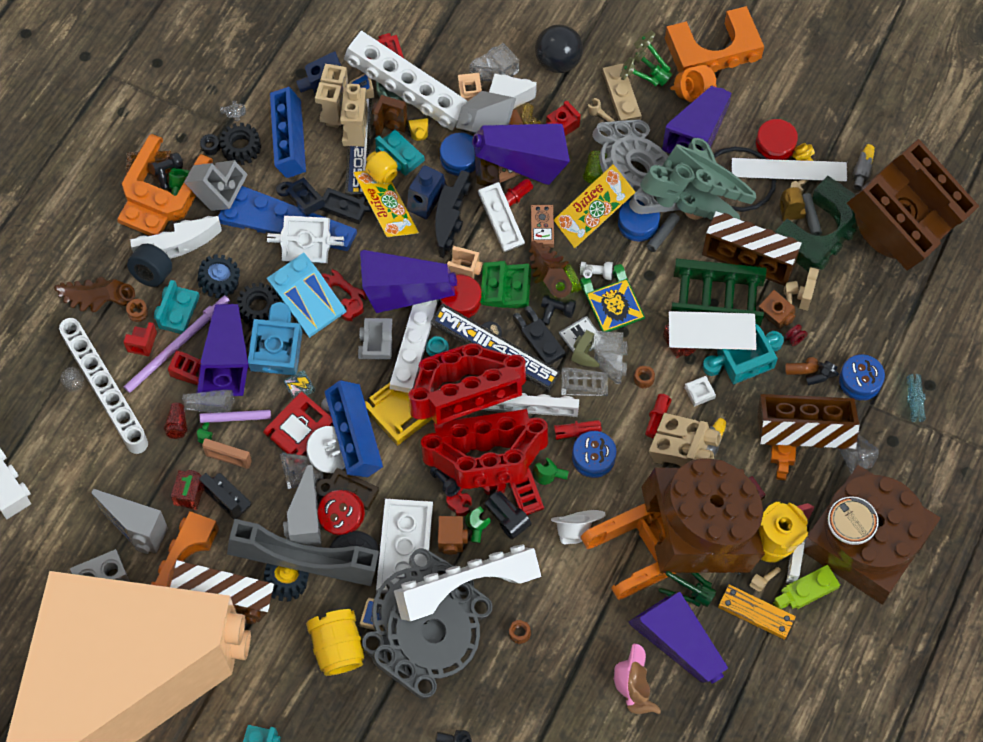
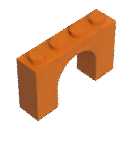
[665,6,764,73]

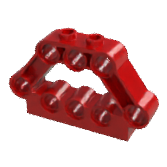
[408,343,526,425]
[421,409,548,489]

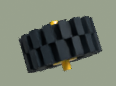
[263,563,309,602]

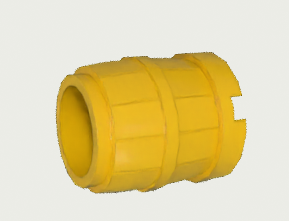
[758,502,808,562]
[306,609,364,676]

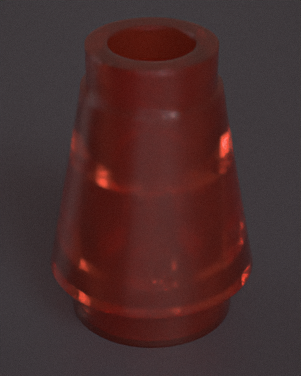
[164,403,188,439]

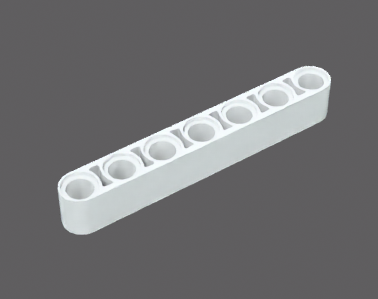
[59,318,148,454]

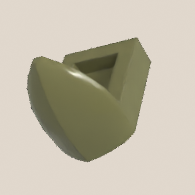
[571,330,600,367]

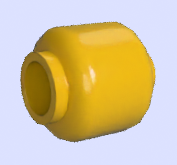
[365,151,398,184]

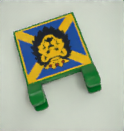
[580,264,645,334]

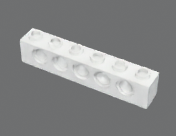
[344,31,468,131]

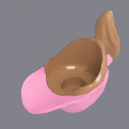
[614,643,661,714]

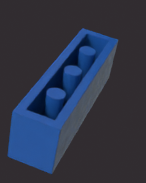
[270,87,306,178]
[324,380,383,478]

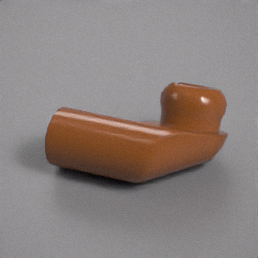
[786,357,819,375]

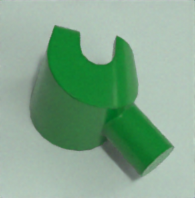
[169,168,190,196]
[533,458,569,485]
[465,506,491,543]

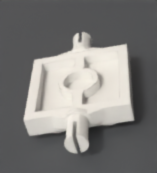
[267,216,344,263]

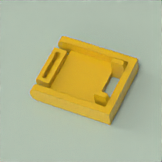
[365,382,432,446]

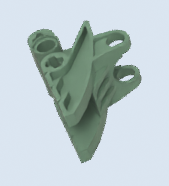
[640,138,756,220]

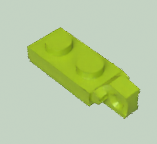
[773,565,840,609]

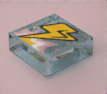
[283,370,315,399]

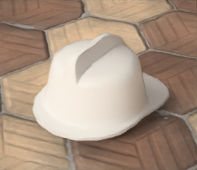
[551,510,605,544]

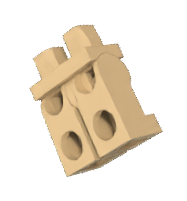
[315,64,348,128]
[340,84,368,147]
[649,413,722,466]

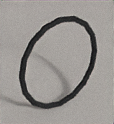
[713,146,776,212]

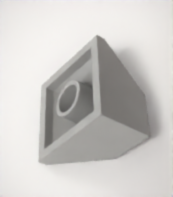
[456,91,516,134]

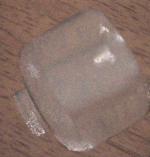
[60,367,85,393]

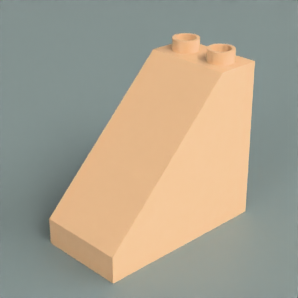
[6,571,251,742]

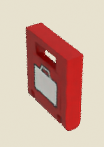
[263,391,334,463]

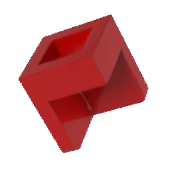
[124,322,157,356]

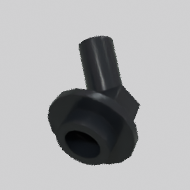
[806,361,839,386]
[435,730,472,742]

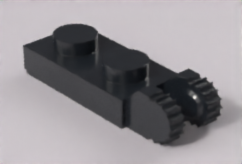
[513,306,566,367]

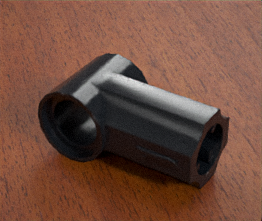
[485,491,532,540]

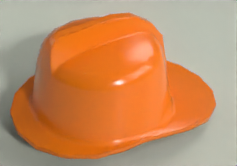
[670,65,716,102]

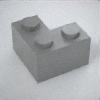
[184,160,248,211]

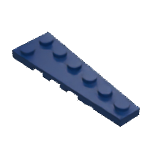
[218,186,357,251]

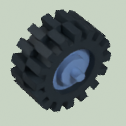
[197,254,240,298]

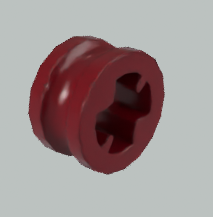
[784,324,808,347]

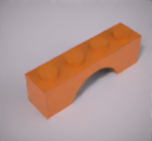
[151,511,219,587]

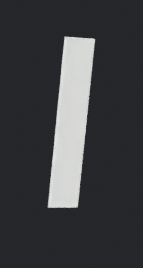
[732,158,847,181]

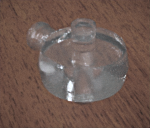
[220,101,246,121]

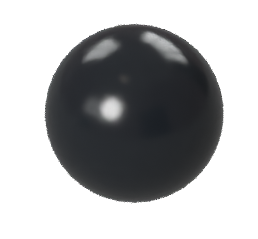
[535,24,583,73]

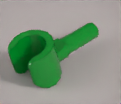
[197,422,213,444]

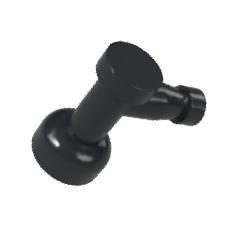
[148,152,183,189]
[541,294,576,326]
[430,466,461,497]

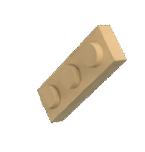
[602,64,642,121]

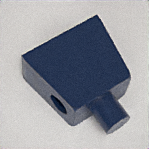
[296,51,349,95]
[407,165,446,220]

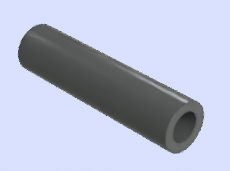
[803,193,822,237]
[646,213,680,252]

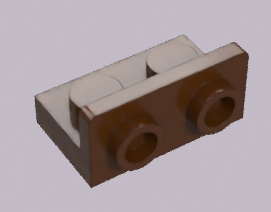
[372,95,408,136]

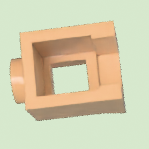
[458,73,482,101]
[447,246,482,279]

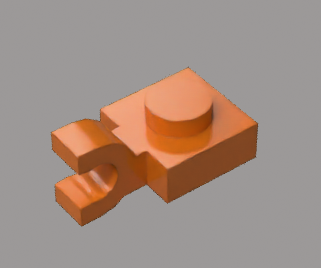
[770,445,796,480]

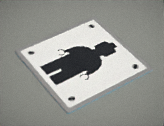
[559,316,605,352]

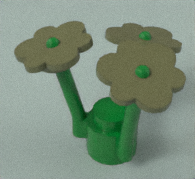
[620,30,672,87]

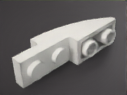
[130,216,222,259]

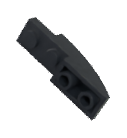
[435,170,472,258]

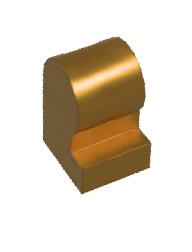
[779,187,806,221]

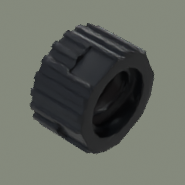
[200,134,221,155]

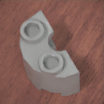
[358,318,392,359]

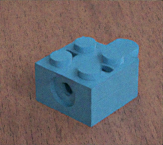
[248,302,302,376]

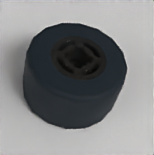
[127,243,172,287]

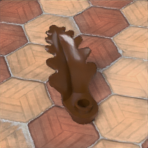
[529,241,572,298]
[54,277,135,312]

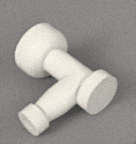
[580,262,613,280]

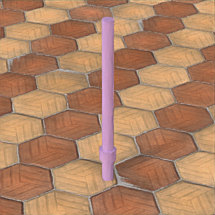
[123,295,230,393]

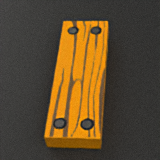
[718,585,796,640]

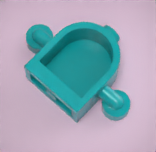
[703,323,784,385]

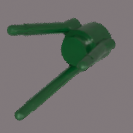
[658,571,716,607]

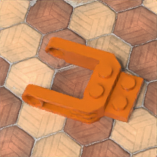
[117,134,213,236]
[580,504,676,600]

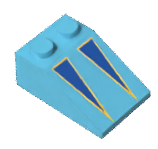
[267,253,347,338]

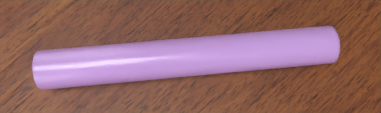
[200,410,271,423]

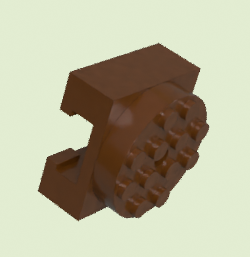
[846,139,979,271]
[641,458,765,573]
[803,465,941,605]

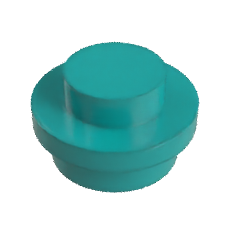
[426,336,449,356]

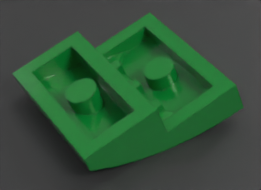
[480,261,531,308]

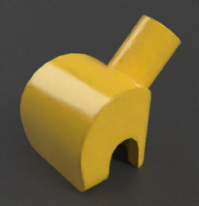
[408,118,428,141]

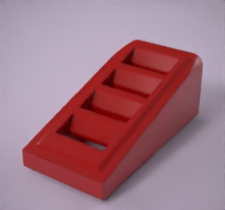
[168,350,201,385]
[508,467,544,515]

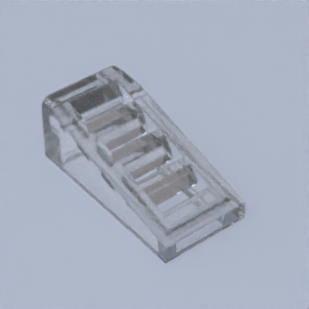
[561,367,608,396]
[182,390,234,413]

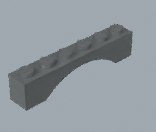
[227,519,379,586]

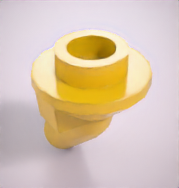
[793,143,815,161]

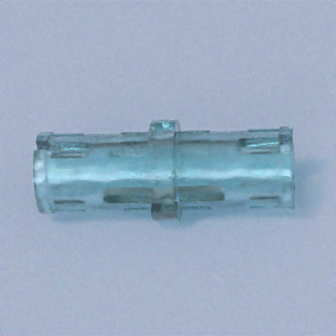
[906,374,926,422]

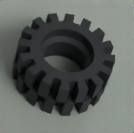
[220,122,261,165]
[237,283,279,326]

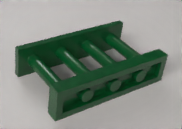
[671,258,767,326]

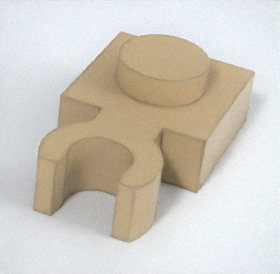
[797,267,819,311]

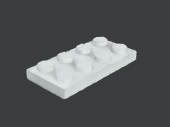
[376,499,433,593]

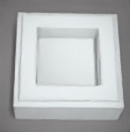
[684,376,716,407]

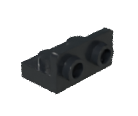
[199,473,251,519]

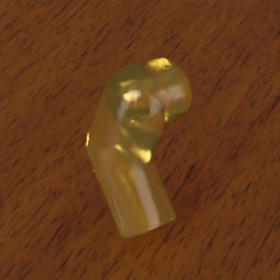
[521,103,541,124]

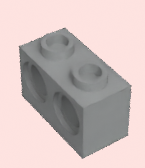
[70,549,130,582]

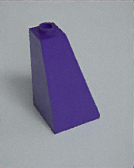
[662,86,732,154]
[472,124,570,185]
[360,250,457,313]
[196,304,248,397]
[628,592,728,684]

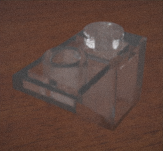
[469,43,519,82]
[594,331,627,384]

